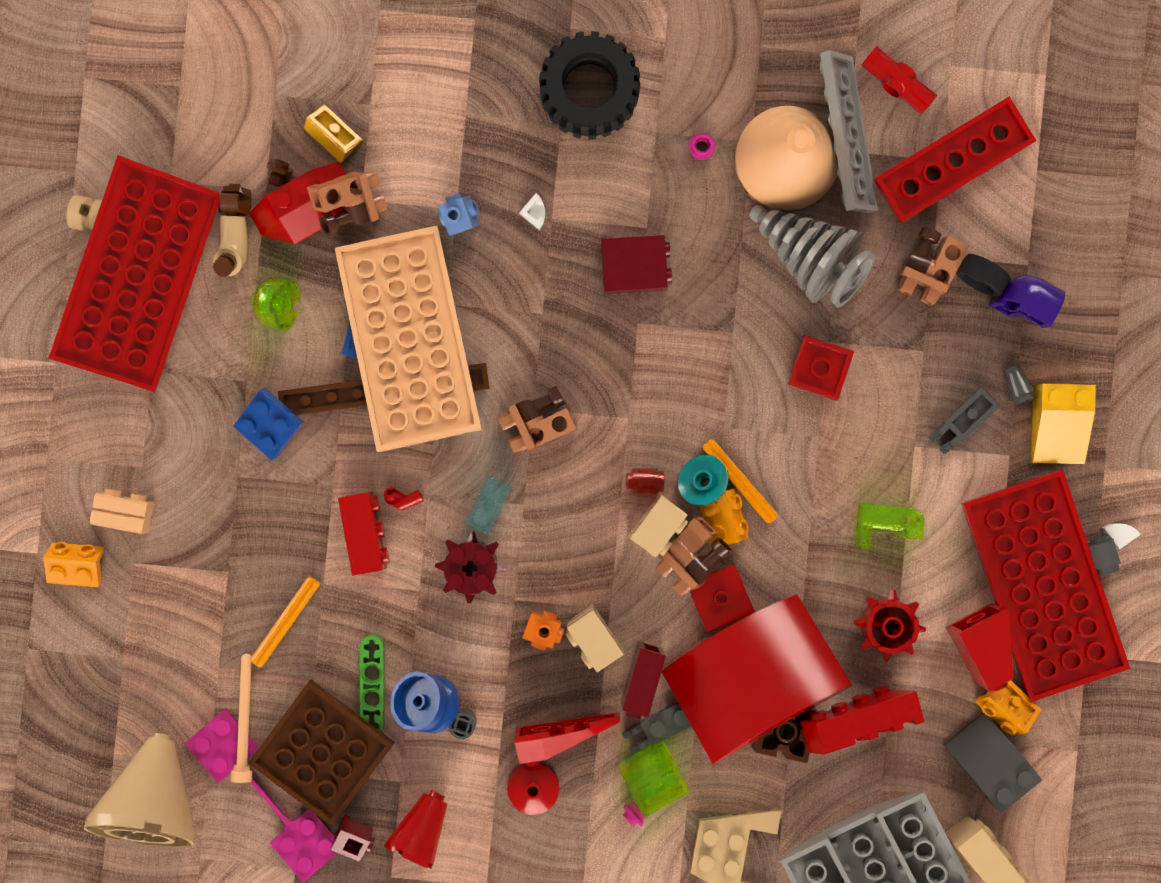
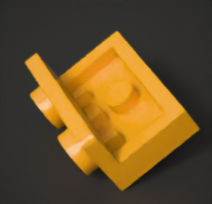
[700,488,749,548]
[43,542,104,587]

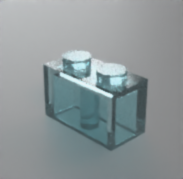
[464,476,513,535]

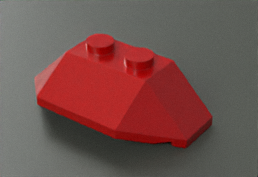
[249,162,347,244]

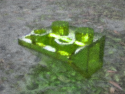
[617,740,691,818]

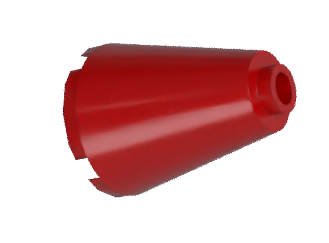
[384,790,447,869]

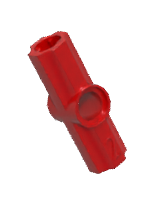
[861,46,937,114]

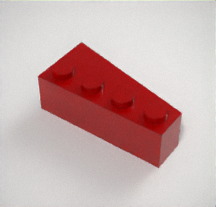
[800,686,925,755]

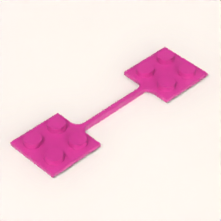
[184,708,337,883]

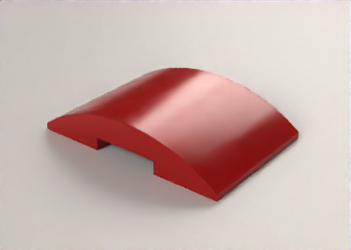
[662,594,852,765]

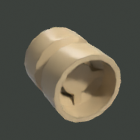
[67,195,102,231]

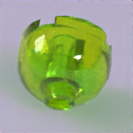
[251,277,300,330]

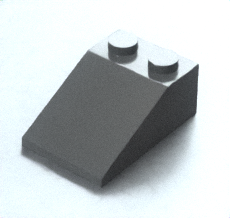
[943,713,1042,813]

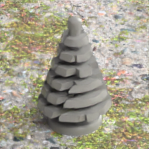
[749,205,876,307]

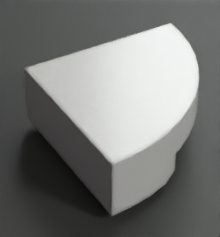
[519,193,545,231]
[1102,523,1141,550]

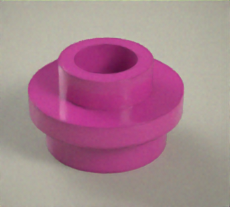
[689,133,715,160]
[623,802,647,827]

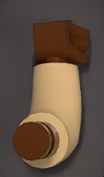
[213,184,252,277]

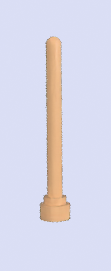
[230,654,253,783]

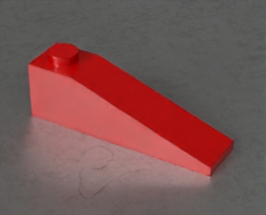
[514,712,620,766]

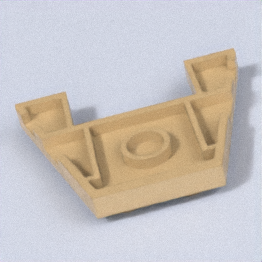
[690,808,782,883]

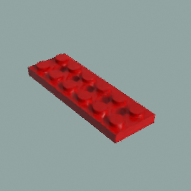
[874,96,1037,224]

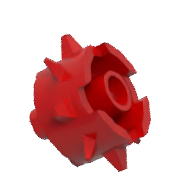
[854,590,926,662]

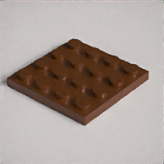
[248,679,395,826]

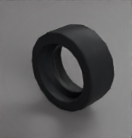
[956,254,1011,298]

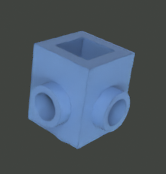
[439,193,481,236]

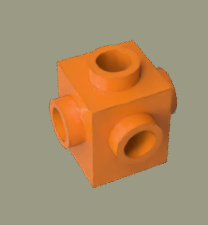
[522,610,564,650]

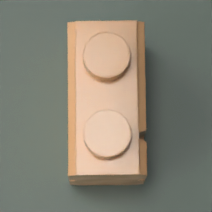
[90,489,155,534]

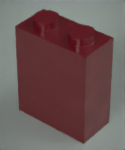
[601,235,672,295]
[621,641,666,720]

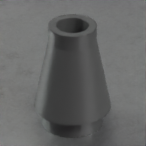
[1004,365,1035,406]

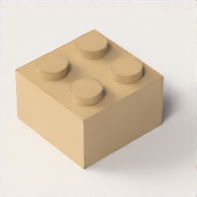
[628,494,688,558]
[566,604,624,673]

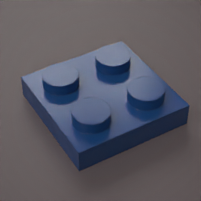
[233,387,304,461]

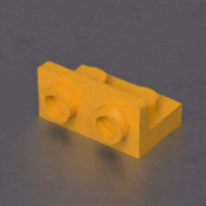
[975,680,1042,737]

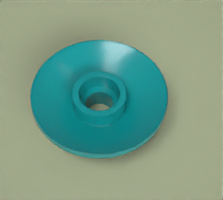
[678,455,728,506]

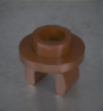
[267,159,293,187]

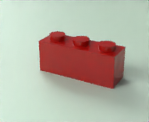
[338,491,390,576]

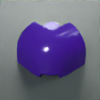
[989,275,1066,328]

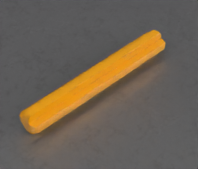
[702,439,778,524]
[250,576,320,667]

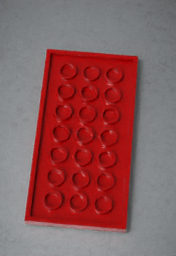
[48,155,220,392]
[961,470,1130,702]

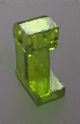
[855,503,925,550]

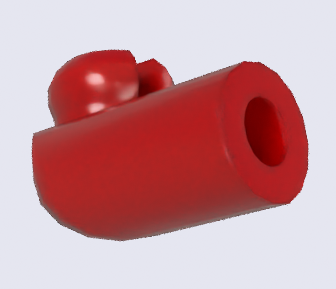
[384,487,424,510]

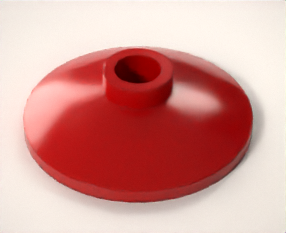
[507,763,559,815]

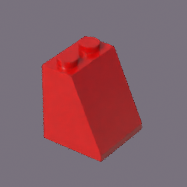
[946,603,1014,691]

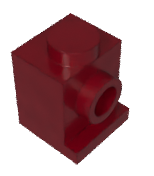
[331,814,375,862]

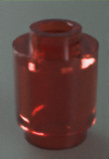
[626,468,665,495]

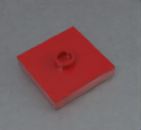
[787,335,854,401]
[689,563,755,632]

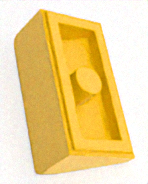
[304,104,363,162]

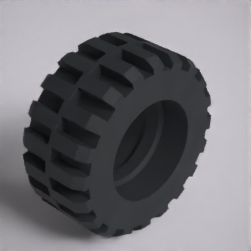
[539,31,641,140]

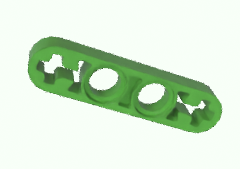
[360,634,385,732]

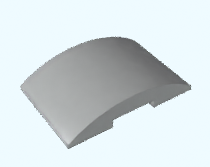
[780,791,971,883]

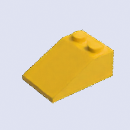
[1031,384,1096,464]

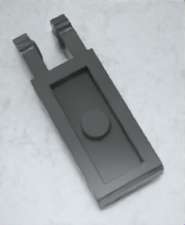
[929,386,1000,454]
[622,702,691,753]

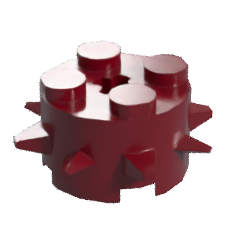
[435,531,507,603]

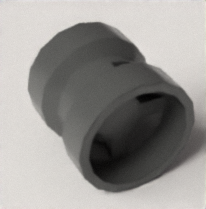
[449,708,477,739]

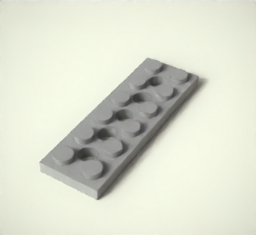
[820,50,878,213]

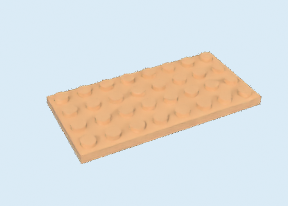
[335,225,482,453]

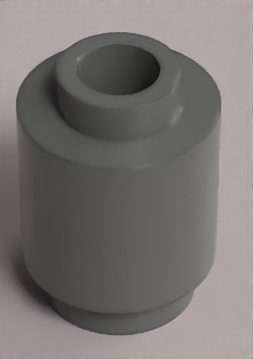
[1088,535,1121,575]

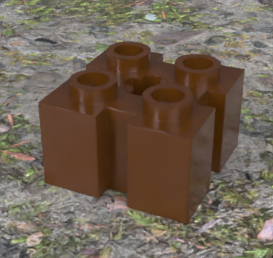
[751,708,818,763]

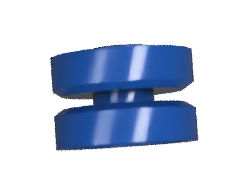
[390,671,460,734]

